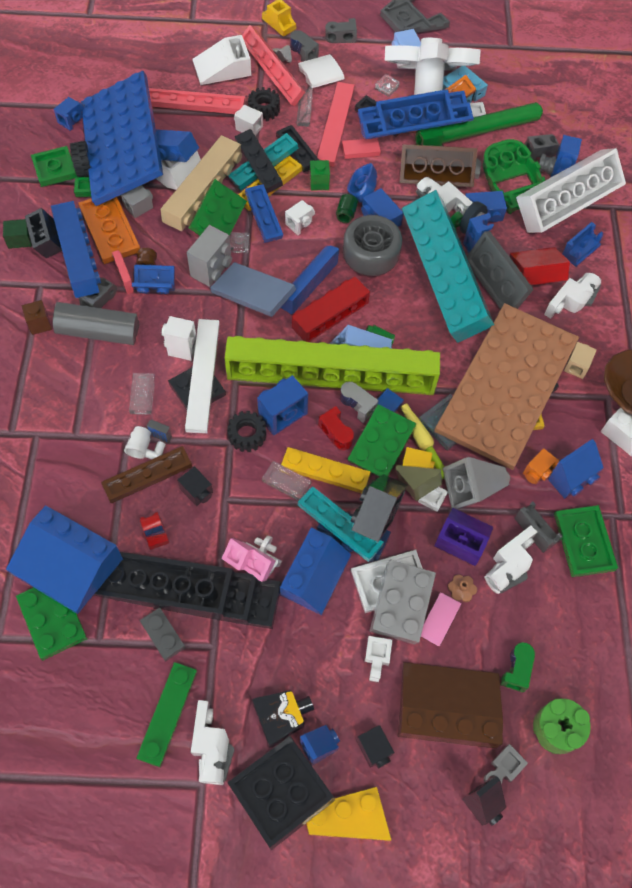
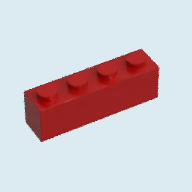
[292,276,370,342]

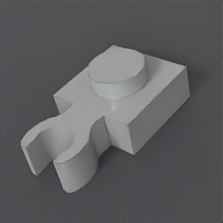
[483,744,528,784]

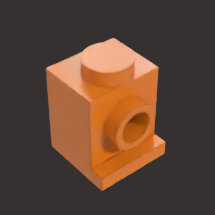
[522,448,559,485]

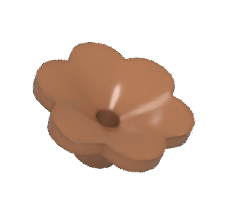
[448,575,477,602]

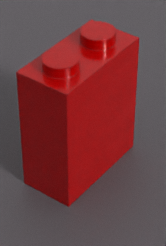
[510,247,570,285]

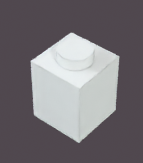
[234,105,263,136]

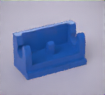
[463,213,494,253]
[562,222,603,267]

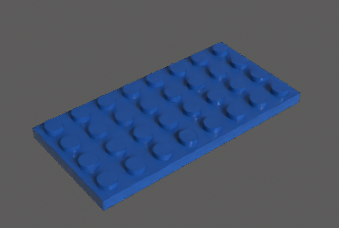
[81,71,163,206]

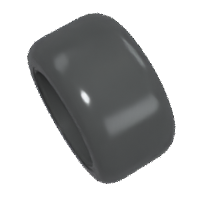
[343,215,402,276]

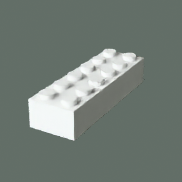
[516,148,626,233]

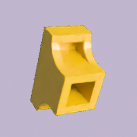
[262,0,296,37]

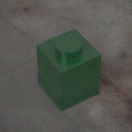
[3,219,32,249]

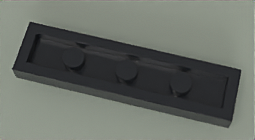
[234,129,283,193]

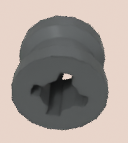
[539,154,556,175]

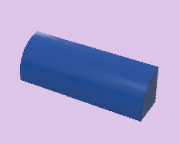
[280,246,339,315]

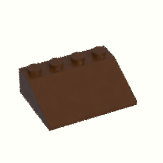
[398,662,503,749]

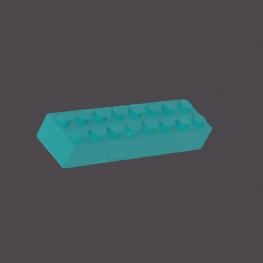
[402,190,494,343]

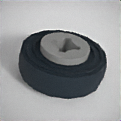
[460,201,487,234]

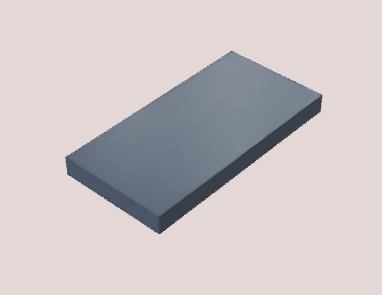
[210,262,296,317]

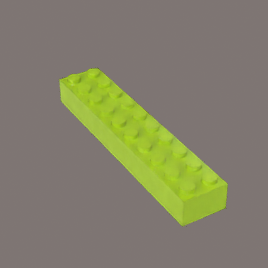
[225,336,440,395]

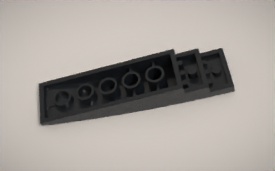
[94,552,282,629]

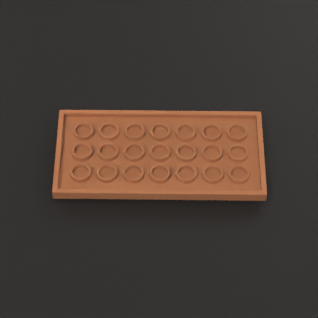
[434,303,579,470]

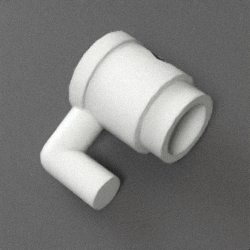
[124,426,166,459]

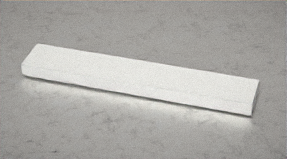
[185,319,220,433]

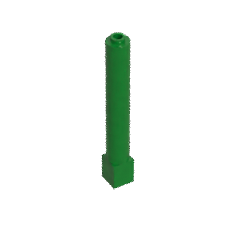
[415,102,543,146]

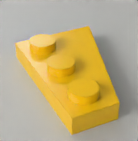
[306,787,391,841]

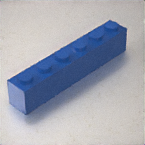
[51,201,101,298]

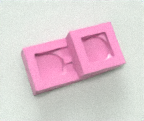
[222,538,276,582]
[421,592,461,646]

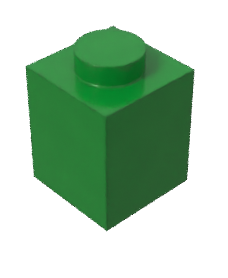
[310,160,330,191]

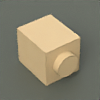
[564,342,597,379]

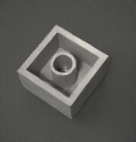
[187,225,232,287]

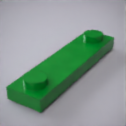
[136,662,198,768]

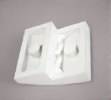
[298,54,344,88]

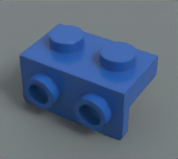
[132,265,175,294]

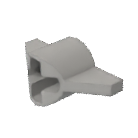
[272,45,292,63]

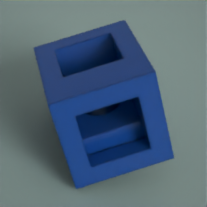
[54,97,84,131]

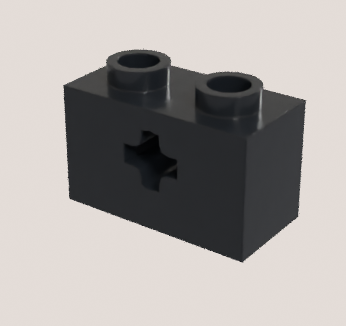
[25,208,62,258]

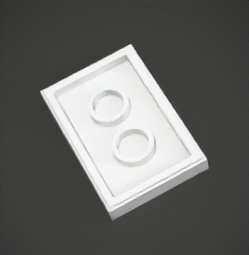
[351,550,423,613]

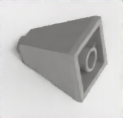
[442,457,510,509]

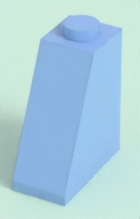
[329,325,392,349]

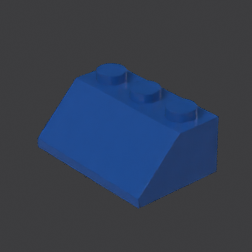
[280,528,351,615]

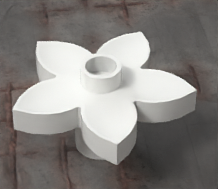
[385,38,481,95]

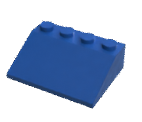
[6,505,123,614]

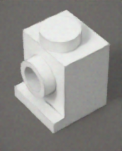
[285,200,315,235]

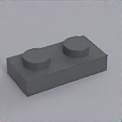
[139,608,185,662]

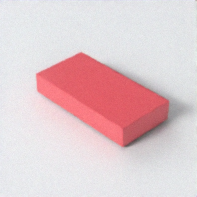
[342,138,381,159]
[112,250,134,294]

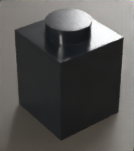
[177,466,213,507]
[356,725,395,769]

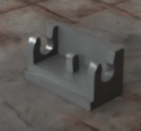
[514,501,563,553]

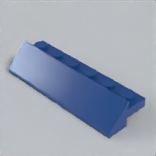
[358,89,474,139]

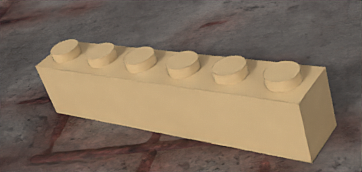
[161,135,242,231]

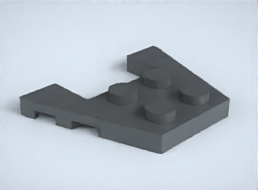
[380,0,450,33]

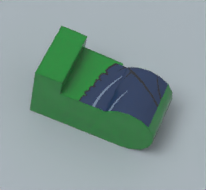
[500,642,535,692]

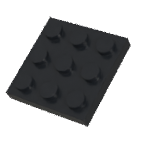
[227,736,335,850]

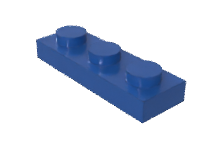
[245,184,283,243]

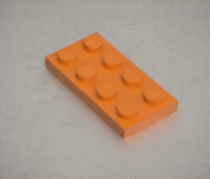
[78,197,140,264]

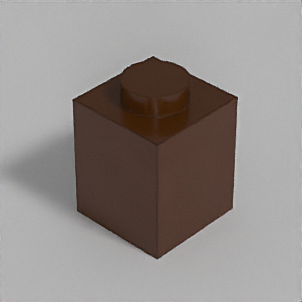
[21,300,52,335]

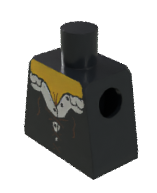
[252,690,314,748]

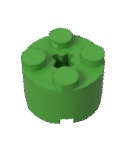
[533,699,591,754]

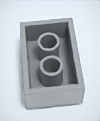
[369,560,436,645]

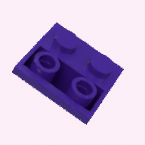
[434,508,493,566]

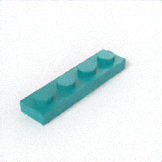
[229,133,299,191]
[298,486,384,562]

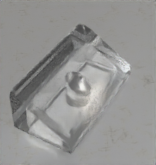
[296,87,313,127]

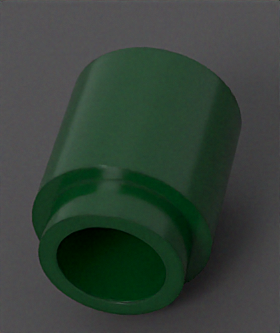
[336,194,358,223]

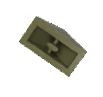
[396,465,442,501]

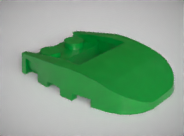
[483,139,546,214]

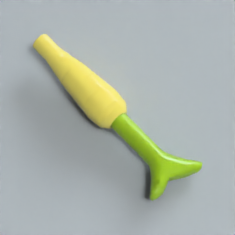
[401,403,445,479]

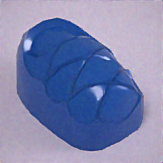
[347,163,378,203]

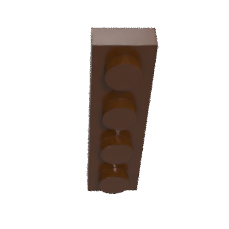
[101,446,192,504]

